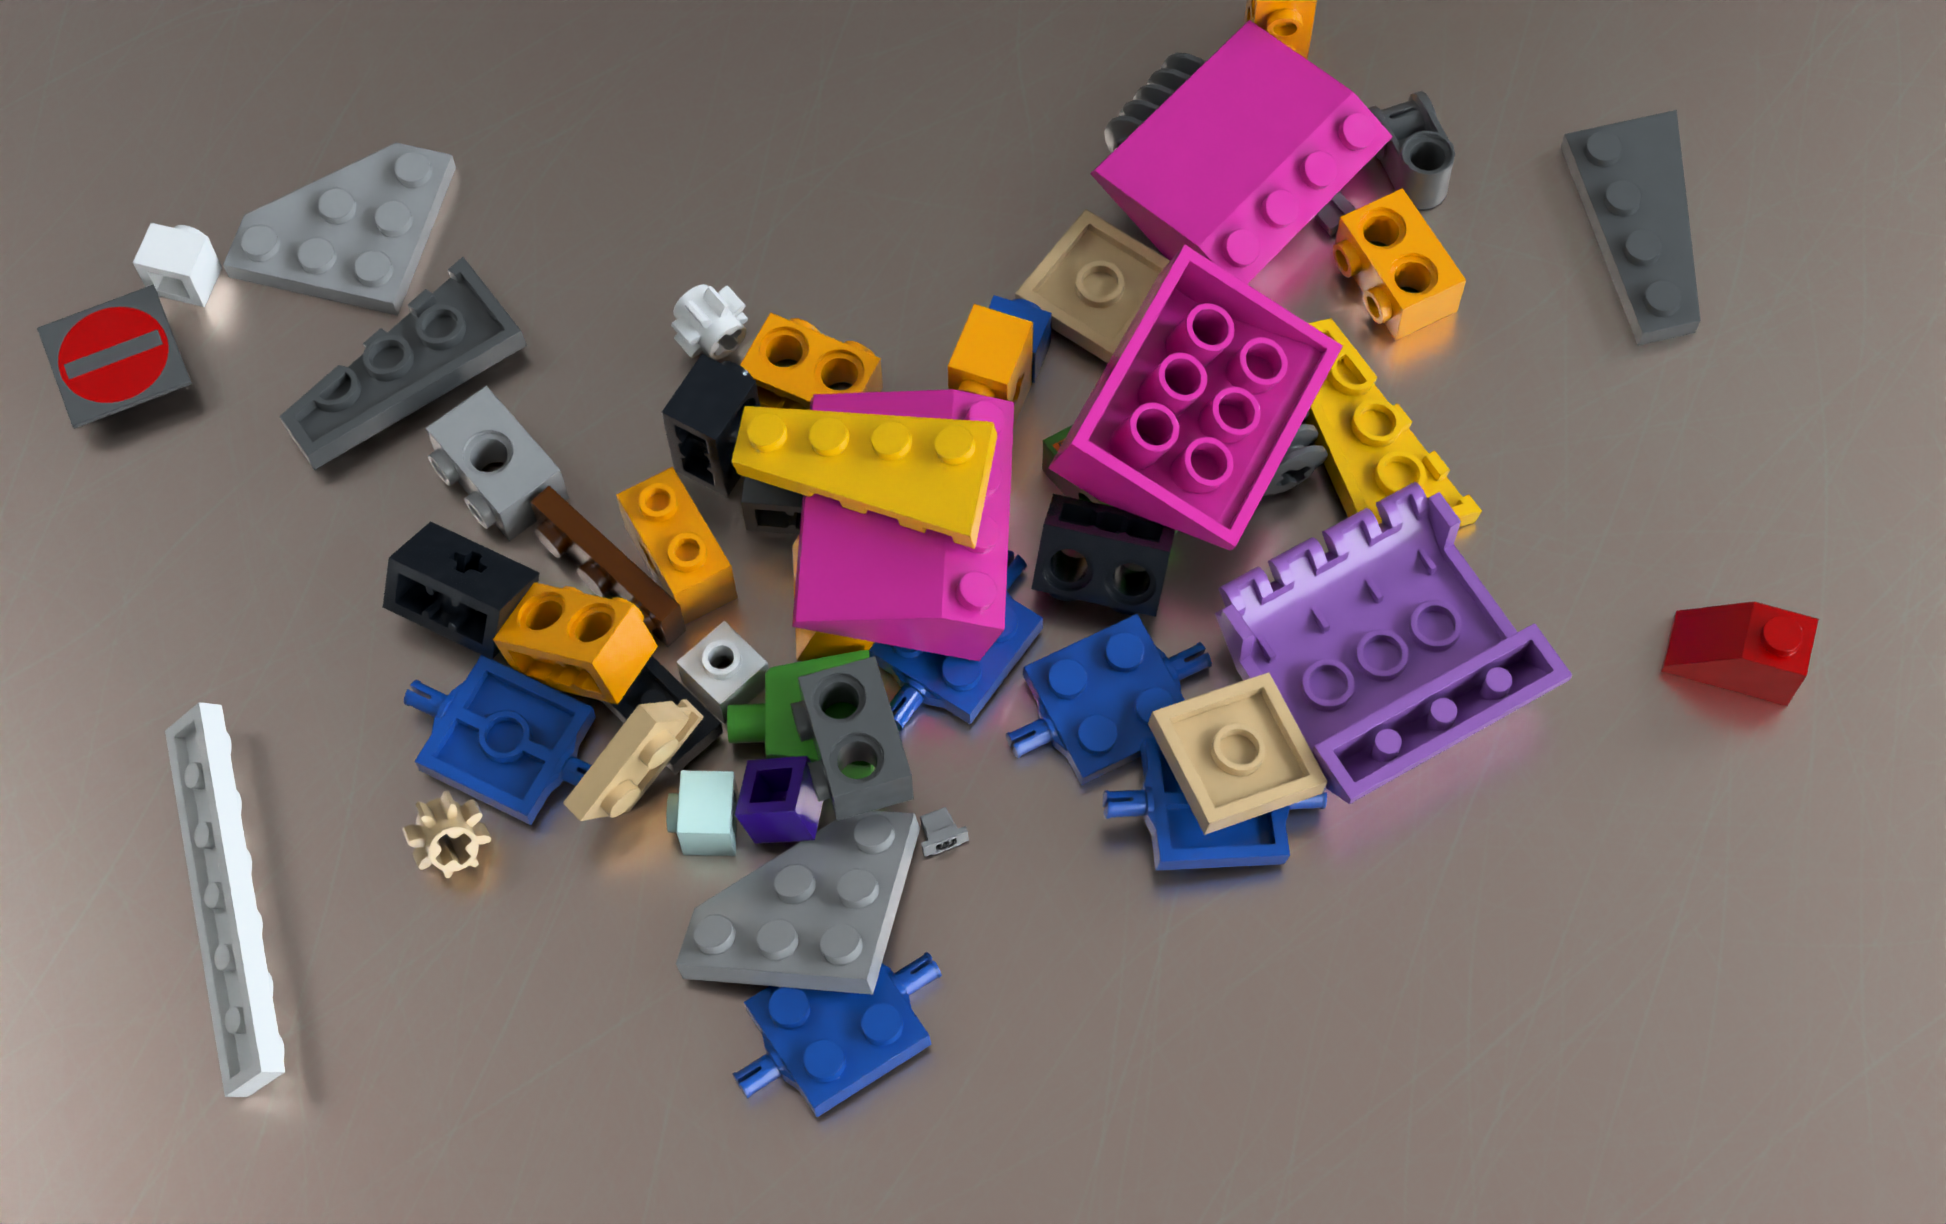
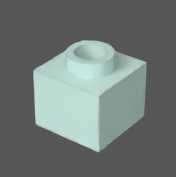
[666,770,739,856]

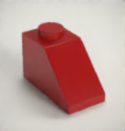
[1661,601,1819,706]

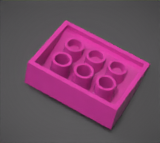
[1090,20,1393,284]
[1049,245,1343,551]
[792,389,1015,661]

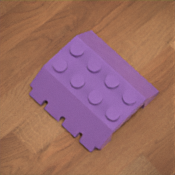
[1215,482,1572,804]

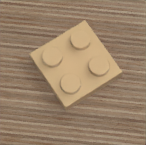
[1015,209,1170,363]
[1148,672,1328,835]

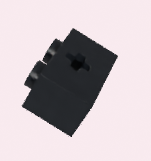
[382,521,540,660]

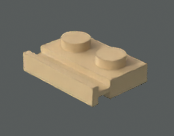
[563,699,704,821]

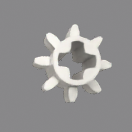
[671,284,748,360]

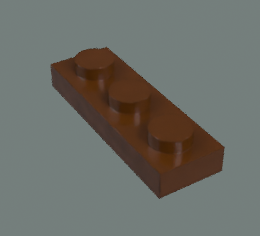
[530,486,686,647]

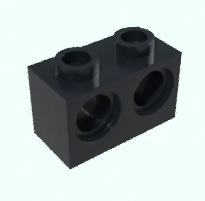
[661,354,760,498]
[1031,494,1176,617]

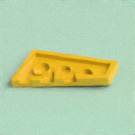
[1305,318,1482,527]
[731,406,998,549]

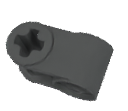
[1368,91,1455,210]

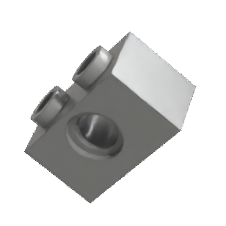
[426,386,569,541]

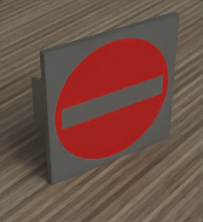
[37,284,192,429]

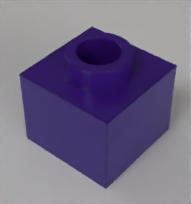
[735,756,823,844]

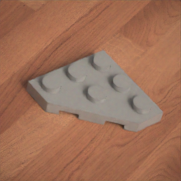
[223,143,456,316]
[676,811,920,995]

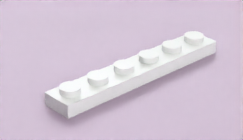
[165,702,285,1097]

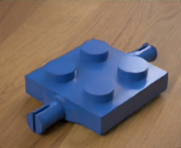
[869,550,1043,731]
[1006,613,1212,785]
[404,655,596,825]
[1103,737,1327,871]
[732,952,942,1117]

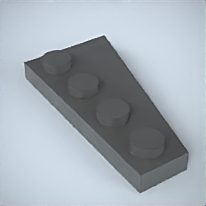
[1561,110,1701,346]
[280,257,527,470]

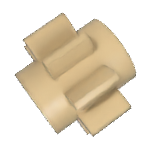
[403,791,491,878]

